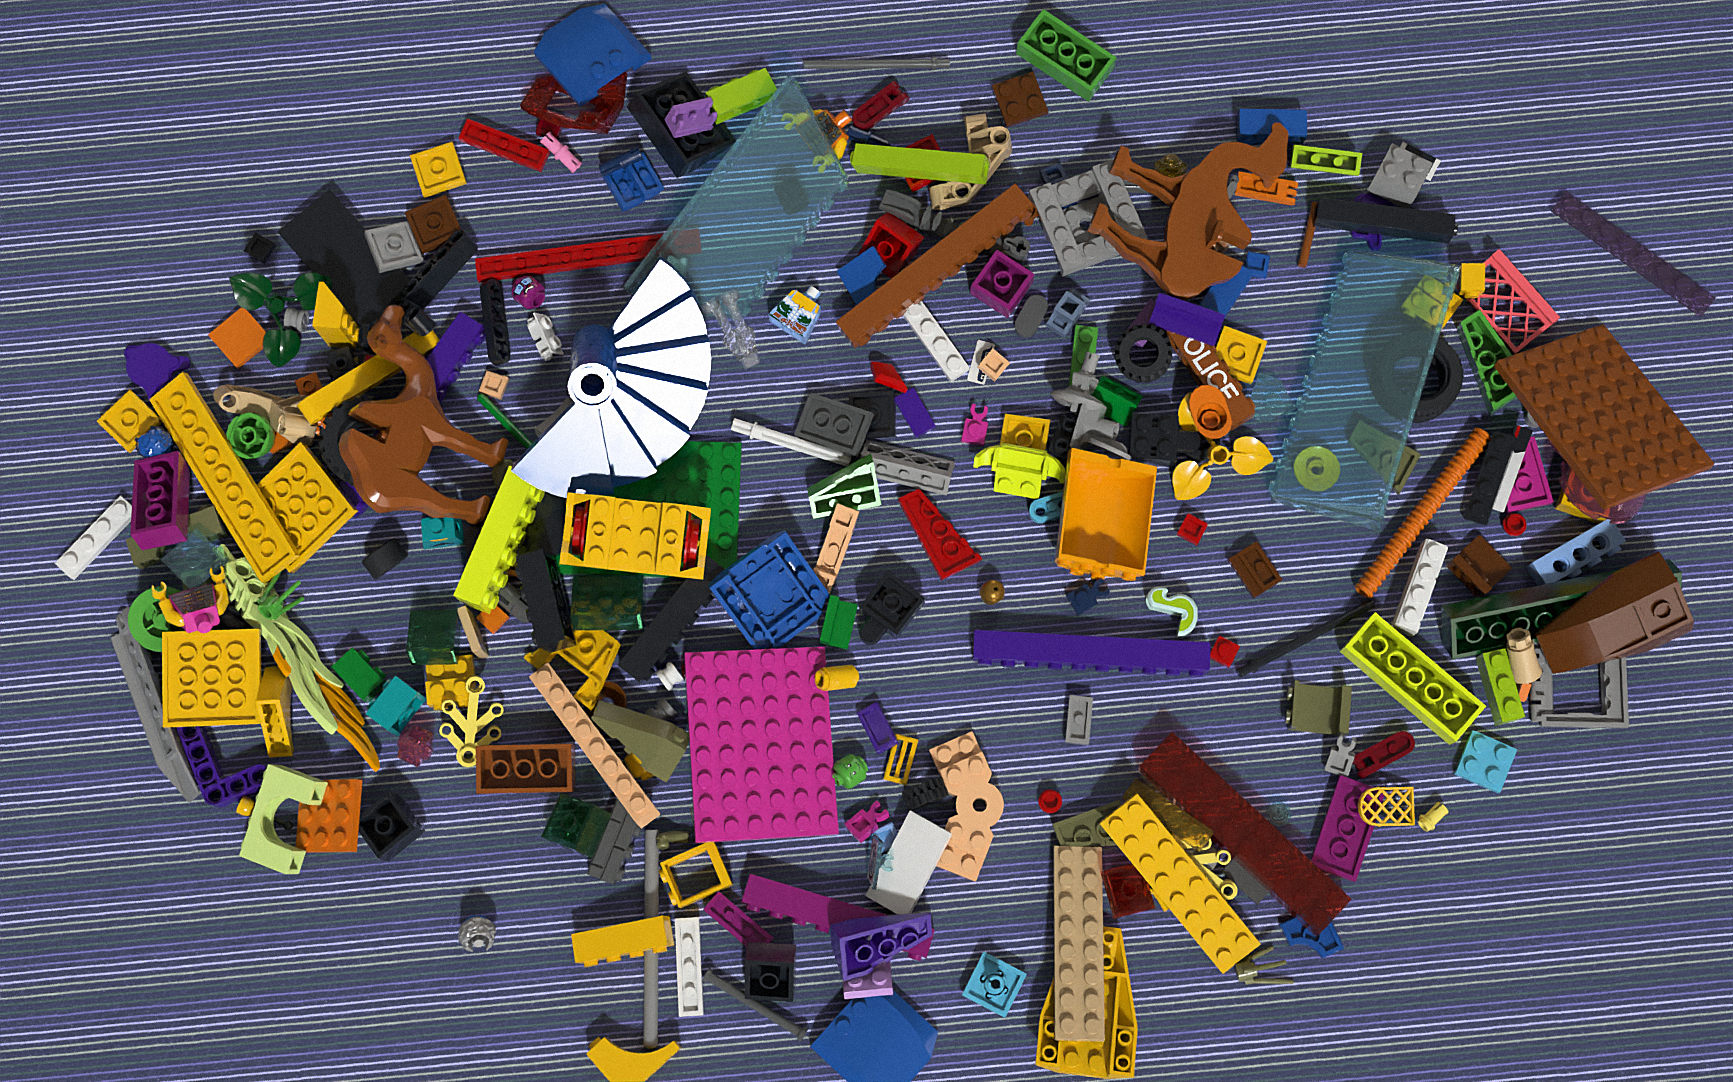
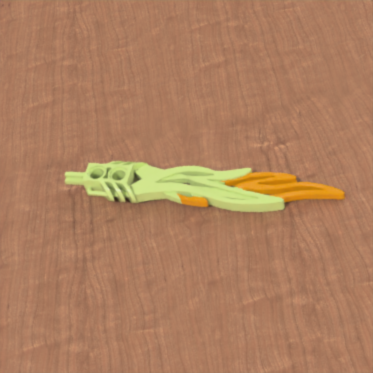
[213,544,380,772]

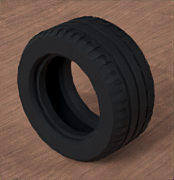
[1370,331,1464,423]

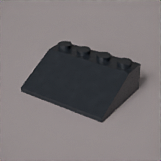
[627,71,737,178]

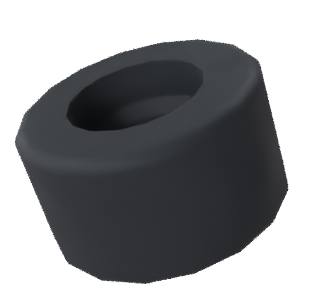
[362,538,408,579]

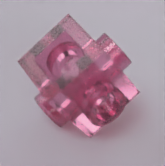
[397,724,434,767]

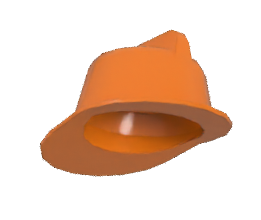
[1189,385,1232,439]

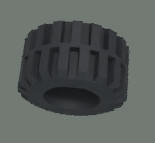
[1115,324,1173,383]

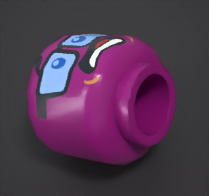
[511,275,545,309]

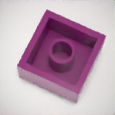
[970,250,1035,318]

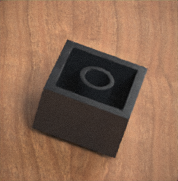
[359,791,425,861]
[745,942,796,1002]

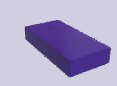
[895,387,936,438]
[856,701,899,755]

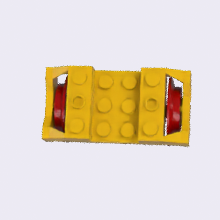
[560,492,711,580]

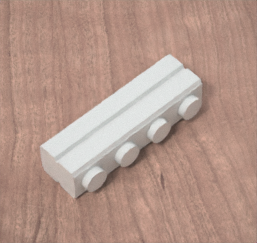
[1391,539,1448,637]

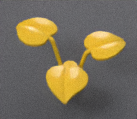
[1172,392,1273,500]

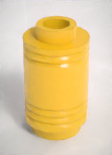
[815,664,859,691]

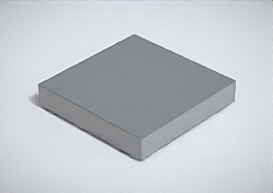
[364,221,423,273]

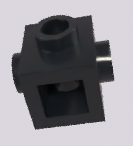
[326,346,361,380]

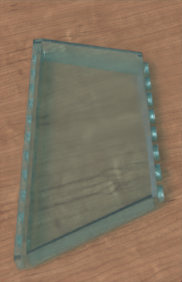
[623,75,849,321]

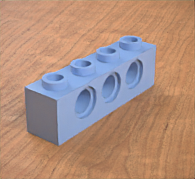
[1526,517,1626,586]

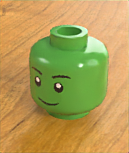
[832,754,868,789]

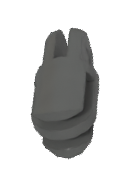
[498,582,529,623]

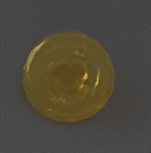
[1154,154,1187,178]

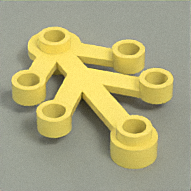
[439,675,504,767]
[1172,834,1238,900]

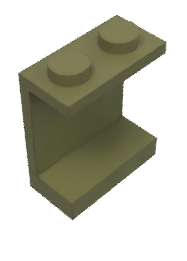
[1284,680,1352,736]

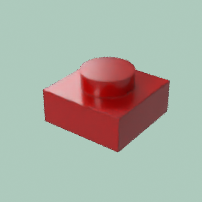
[1176,513,1208,546]
[1210,635,1240,668]

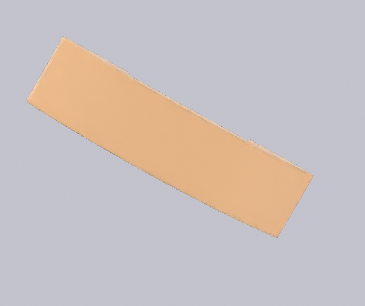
[813,503,860,594]

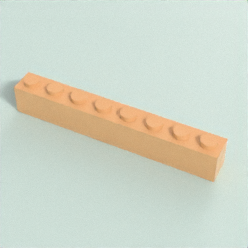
[529,663,660,829]

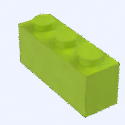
[705,68,777,125]
[1289,145,1363,176]
[1475,648,1525,726]

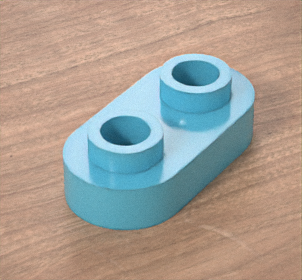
[1029,492,1063,523]

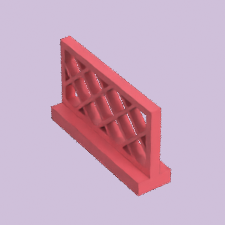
[1455,249,1560,355]

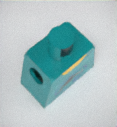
[421,517,465,550]

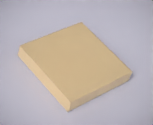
[457,606,489,659]

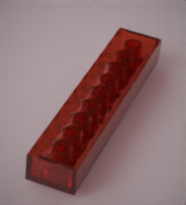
[1137,732,1352,936]

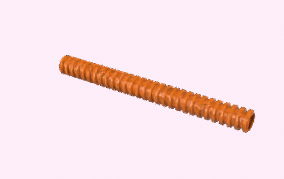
[1354,428,1491,598]

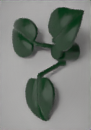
[229,272,332,367]

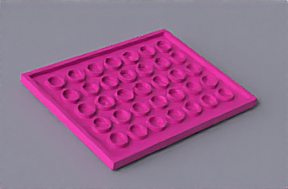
[684,647,839,843]

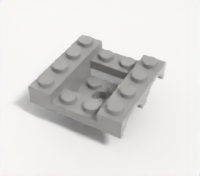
[1028,159,1148,277]

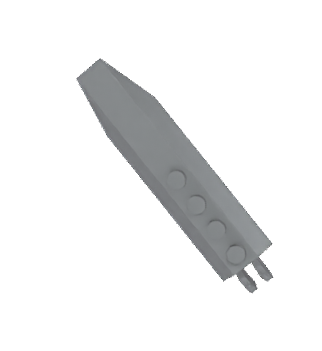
[110,606,200,803]

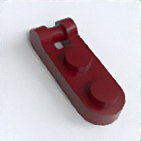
[852,81,910,131]
[1352,731,1415,779]

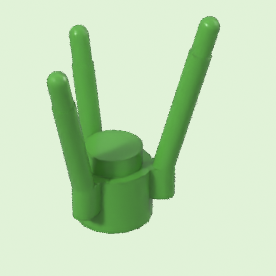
[257,571,304,620]

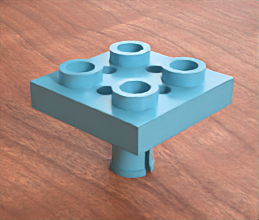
[962,952,1027,1018]

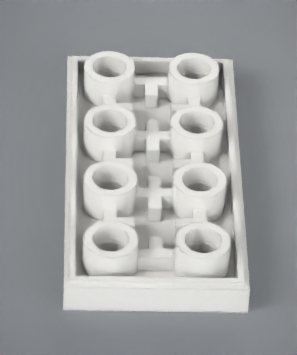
[865,811,952,915]

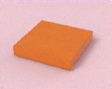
[208,307,266,369]

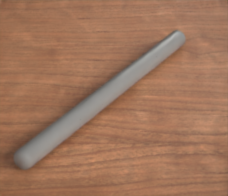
[643,830,659,1049]

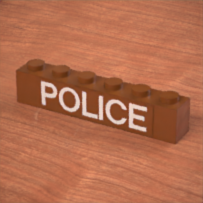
[1159,328,1256,432]

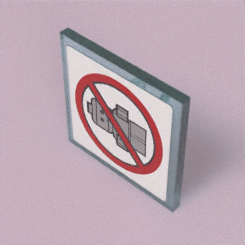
[866,833,895,890]

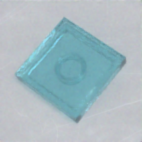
[161,529,229,589]

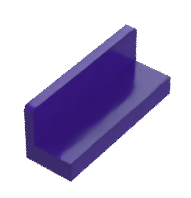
[1149,293,1225,346]

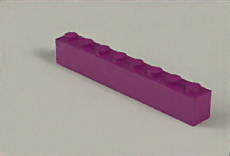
[742,874,935,961]

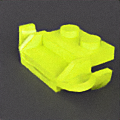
[973,443,1066,499]

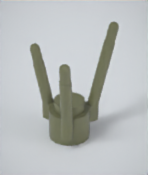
[1234,946,1294,985]

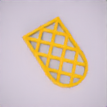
[1358,787,1415,827]

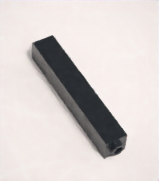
[1313,197,1458,243]

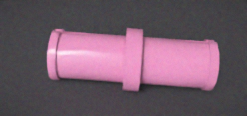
[540,132,583,173]

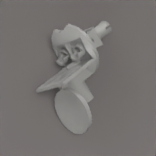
[1051,352,1131,461]

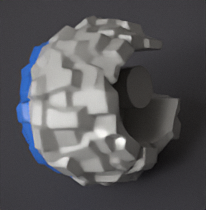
[458,915,496,952]

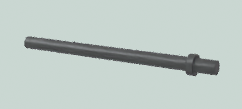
[804,57,950,70]

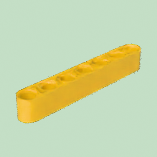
[297,329,440,425]

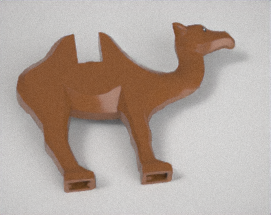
[1087,122,1289,301]
[339,305,508,525]

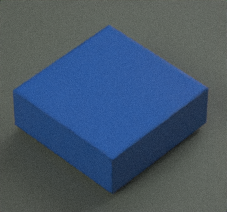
[1245,251,1270,279]

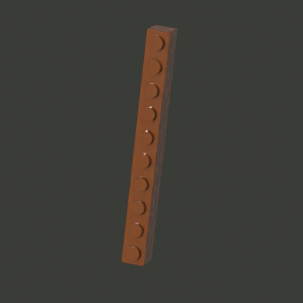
[836,183,1033,349]

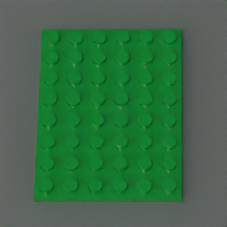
[555,441,742,578]

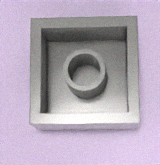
[1368,143,1433,208]

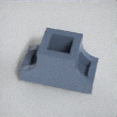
[1046,288,1090,338]

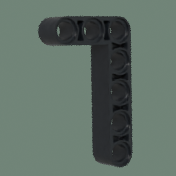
[387,229,478,337]

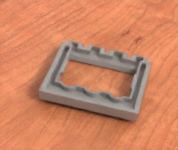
[1530,642,1629,728]

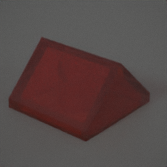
[1101,864,1155,919]

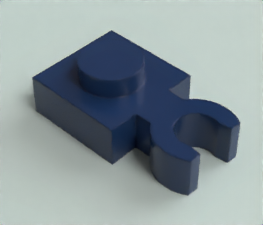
[1066,579,1110,616]

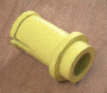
[1418,802,1448,832]

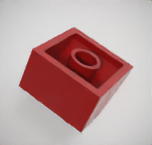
[858,212,925,279]

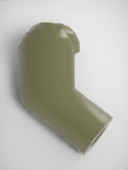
[491,458,513,492]

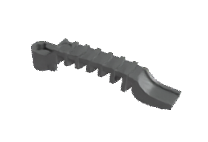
[878,189,1030,263]

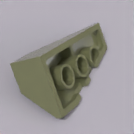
[591,700,689,782]

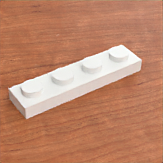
[903,301,970,382]
[55,496,132,580]
[675,917,704,1017]

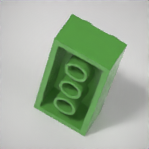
[1016,9,1117,102]

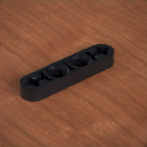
[480,279,511,366]

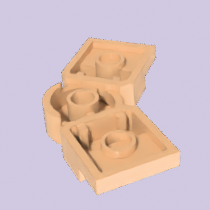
[929,731,1004,882]

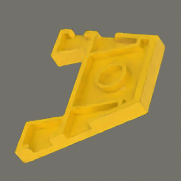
[524,616,621,711]

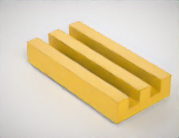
[883,734,918,786]

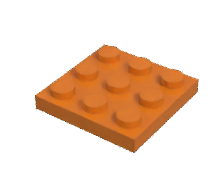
[295,779,362,853]

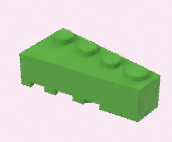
[1457,310,1517,415]

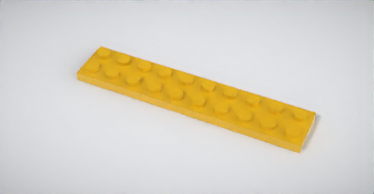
[149,372,301,583]

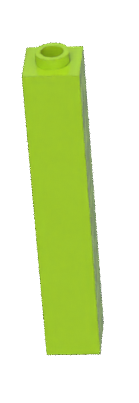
[850,143,990,185]

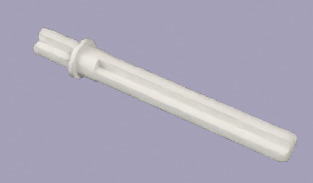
[731,418,851,466]

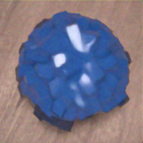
[134,426,173,458]

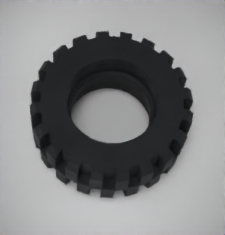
[319,396,383,486]

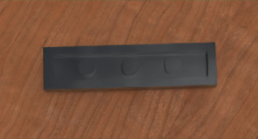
[1464,431,1517,526]

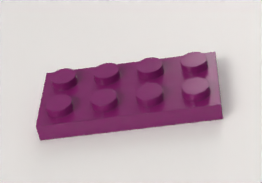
[1309,775,1384,882]

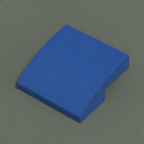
[601,152,664,212]

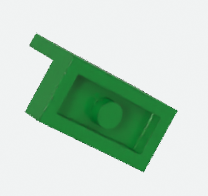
[1091,375,1143,426]
[820,595,858,649]

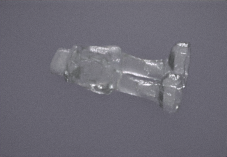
[700,289,761,369]

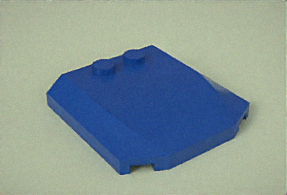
[534,4,652,107]
[708,530,830,650]
[810,990,938,1082]

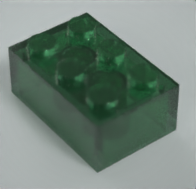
[570,575,646,630]

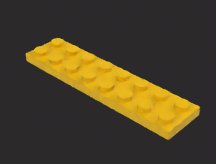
[1100,793,1261,974]

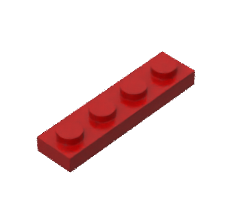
[459,118,550,172]

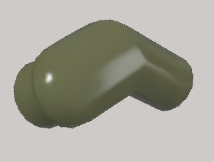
[656,831,690,849]

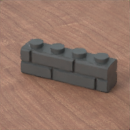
[587,793,653,885]

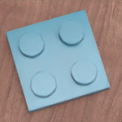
[1454,730,1517,793]

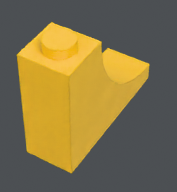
[256,666,294,758]
[586,1037,682,1082]

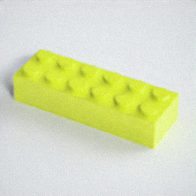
[453,466,545,614]
[1340,612,1486,745]

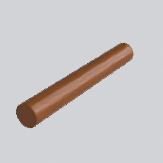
[1298,202,1317,268]

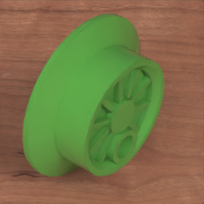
[128,586,185,652]

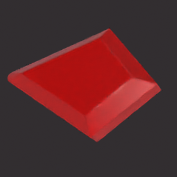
[870,361,908,393]

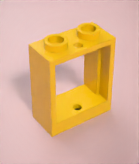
[658,842,733,909]

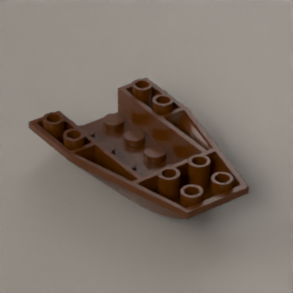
[1535,551,1694,674]

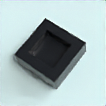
[244,232,277,264]

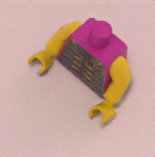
[151,566,229,633]

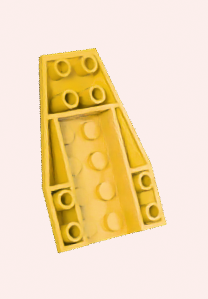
[1035,926,1138,1079]

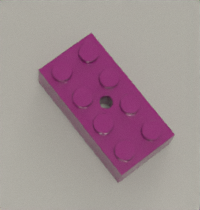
[130,451,190,550]

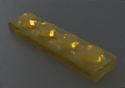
[1122,779,1214,852]

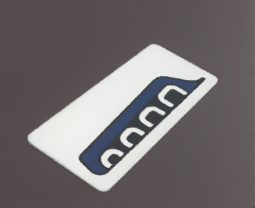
[967,340,995,385]

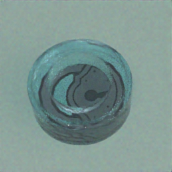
[1266,802,1291,826]

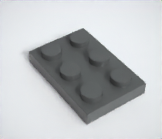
[794,392,874,457]

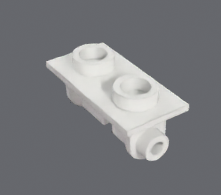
[527,312,564,361]

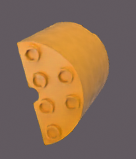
[1055,448,1157,581]

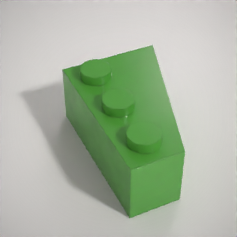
[807,454,881,519]

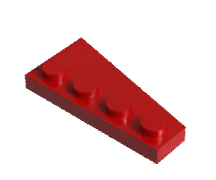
[898,489,982,581]

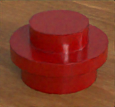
[1502,513,1527,536]
[1038,789,1062,813]

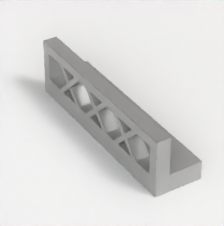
[860,440,955,496]

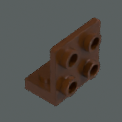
[1445,535,1512,598]

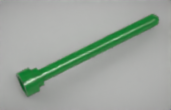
[477,393,533,449]

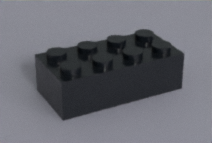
[515,549,577,653]

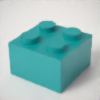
[366,676,427,736]

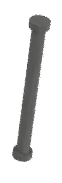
[702,968,808,1042]

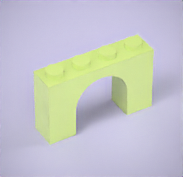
[239,764,328,874]

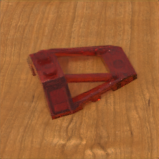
[520,72,627,135]

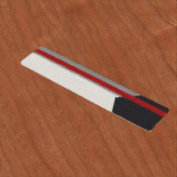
[1493,425,1533,512]

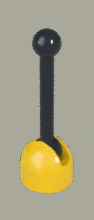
[236,796,293,830]

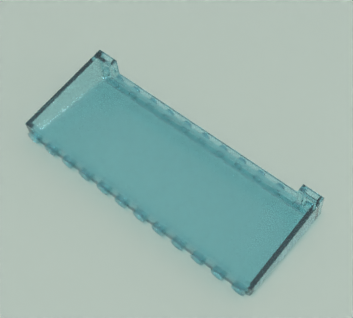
[1268,247,1461,532]

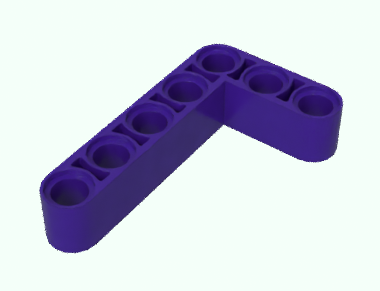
[176,726,267,808]

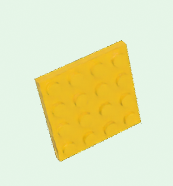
[257,442,358,573]
[162,629,261,728]

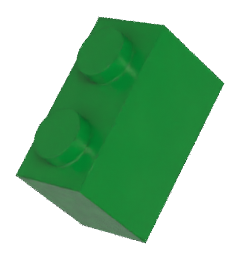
[331,647,387,703]

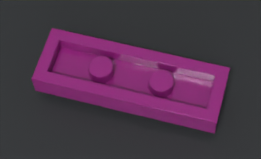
[703,891,774,947]

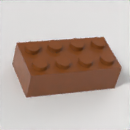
[476,743,576,794]

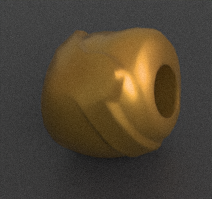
[979,580,1005,605]

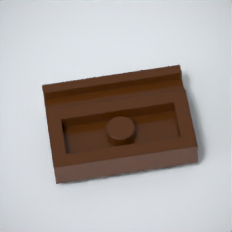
[1227,541,1283,599]

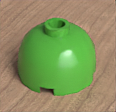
[226,412,276,459]

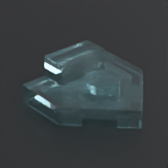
[1250,372,1295,423]

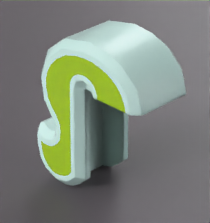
[1146,586,1198,639]

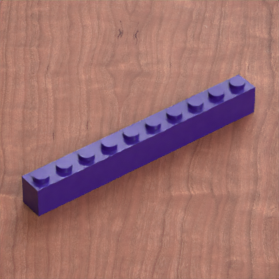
[339,312,485,518]
[972,630,1210,677]

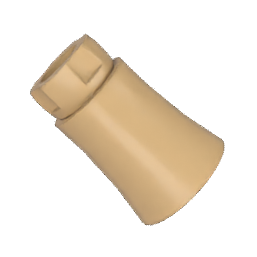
[1506,628,1542,684]

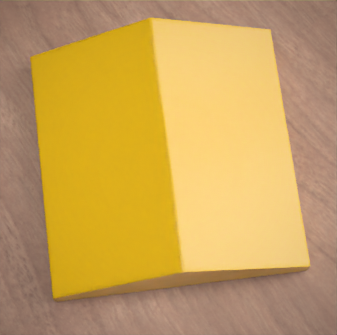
[1000,414,1051,450]

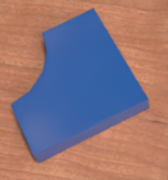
[837,246,887,305]
[1279,904,1344,959]

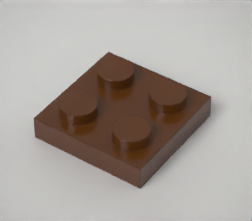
[991,72,1048,128]
[404,195,462,254]

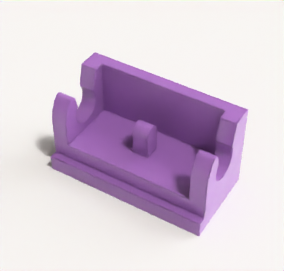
[664,97,717,138]

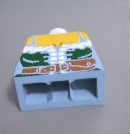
[769,286,821,344]

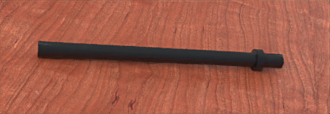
[1236,599,1375,678]

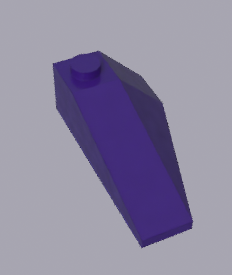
[830,912,932,981]

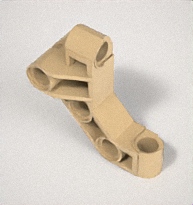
[929,113,1013,210]
[213,384,317,446]

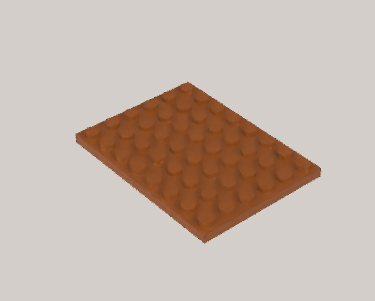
[1494,324,1715,510]

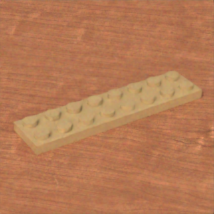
[1053,846,1105,1042]

